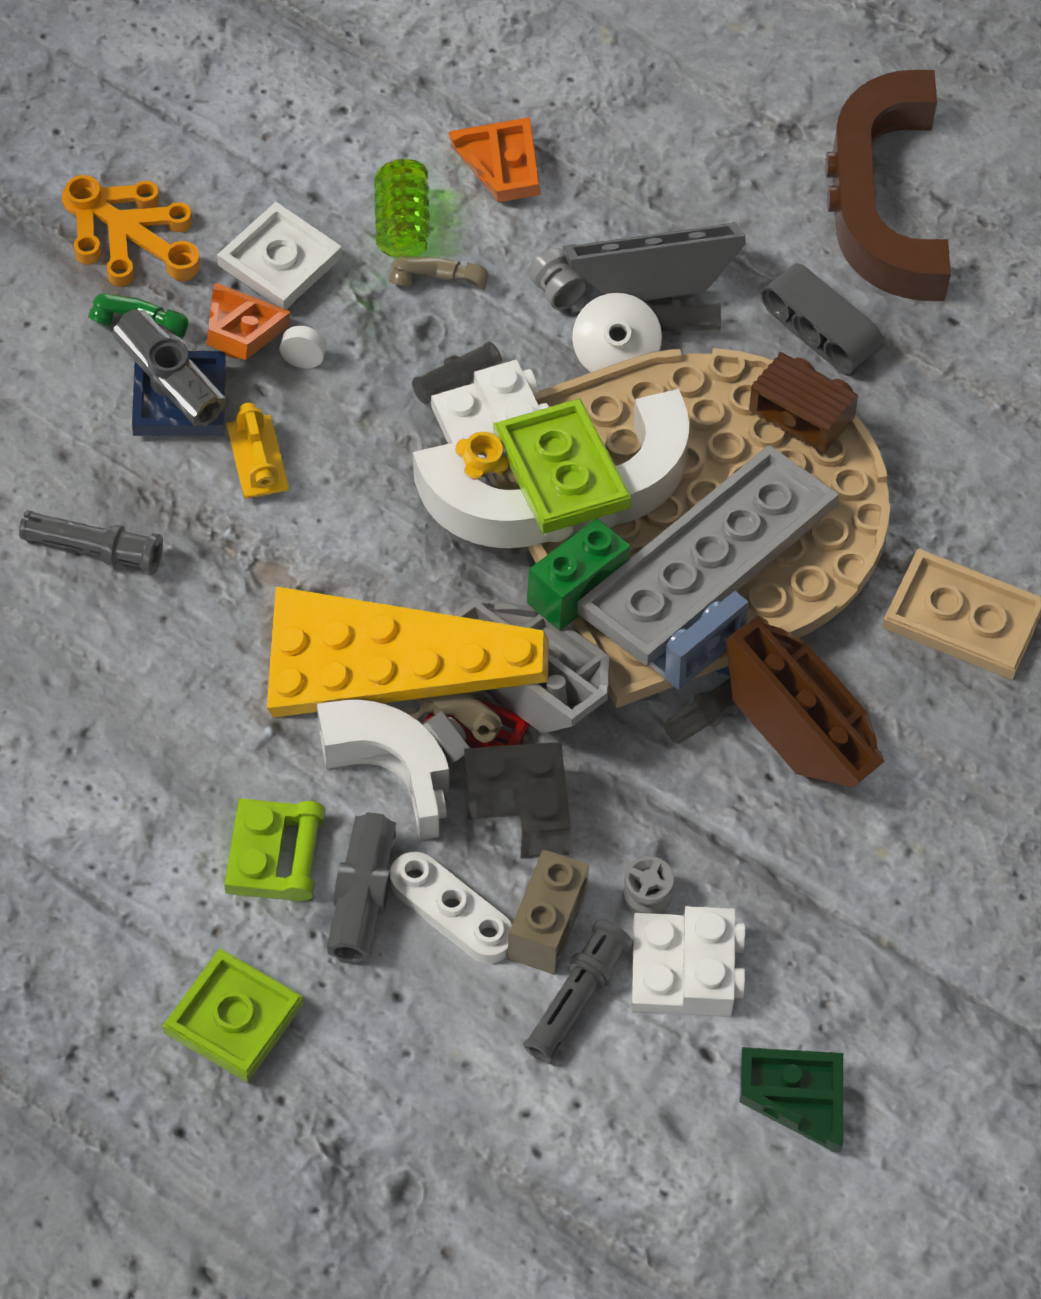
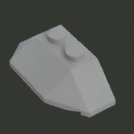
[452,597,610,734]

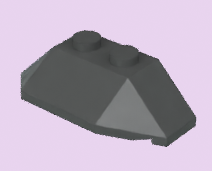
[563,222,746,304]

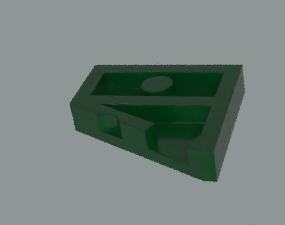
[739,1047,843,1152]

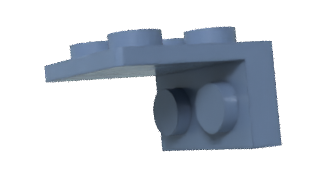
[649,591,749,690]

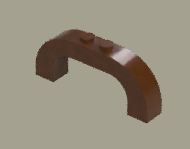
[825,69,951,301]

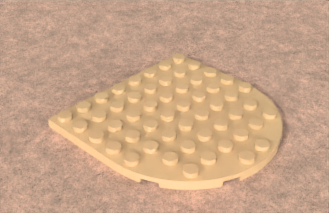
[486,348,890,709]

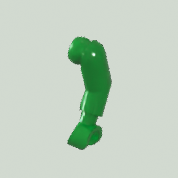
[88,293,189,339]

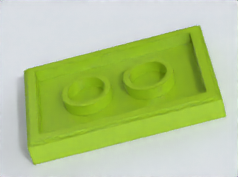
[493,398,631,534]

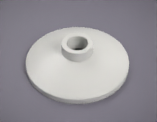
[572,293,662,373]

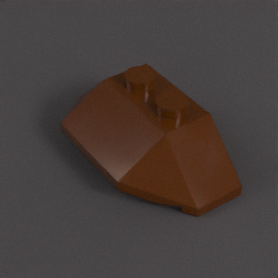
[726,616,885,788]

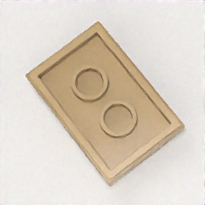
[882,548,1041,680]

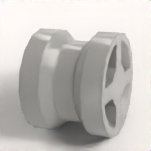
[623,856,674,914]

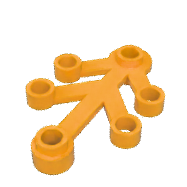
[62,175,200,287]

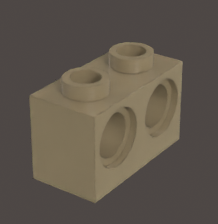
[508,849,590,975]

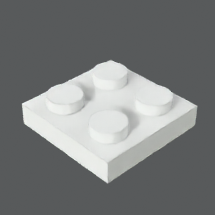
[217,202,342,310]

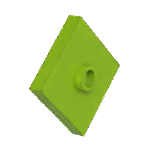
[162,948,304,1083]

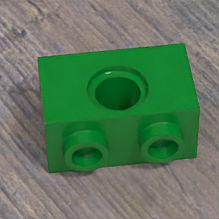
[527,518,631,631]

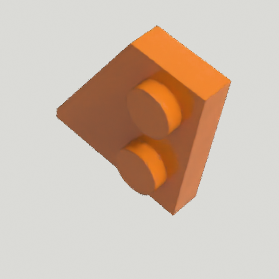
[449,117,541,202]
[206,283,291,360]

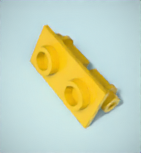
[226,403,289,499]

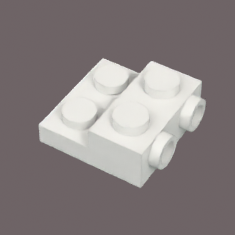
[431,359,549,459]
[631,906,745,1016]

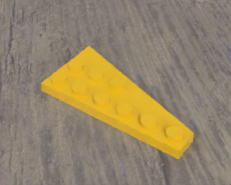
[267,586,549,718]

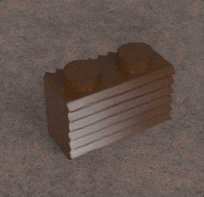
[749,352,858,453]

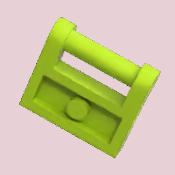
[224,798,326,901]

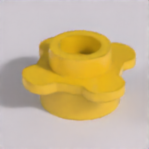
[455,431,509,479]

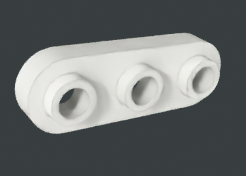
[390,852,512,964]

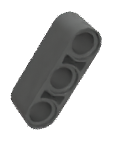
[760,263,884,374]

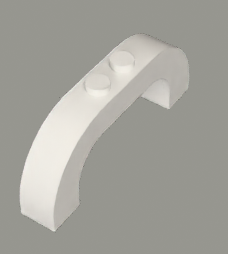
[413,389,689,548]

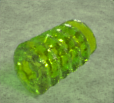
[374,159,430,258]

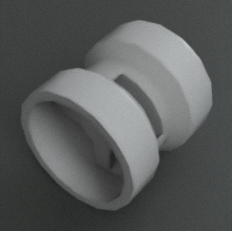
[528,247,588,310]

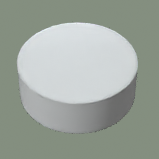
[280,326,327,369]

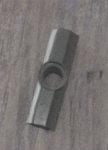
[113,309,226,427]
[327,812,396,964]

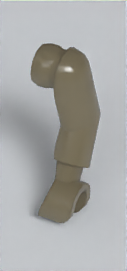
[389,256,489,290]
[400,692,501,742]

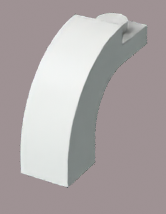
[317,700,449,840]

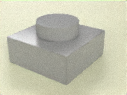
[422,711,471,766]

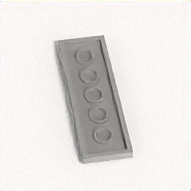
[577,445,839,667]

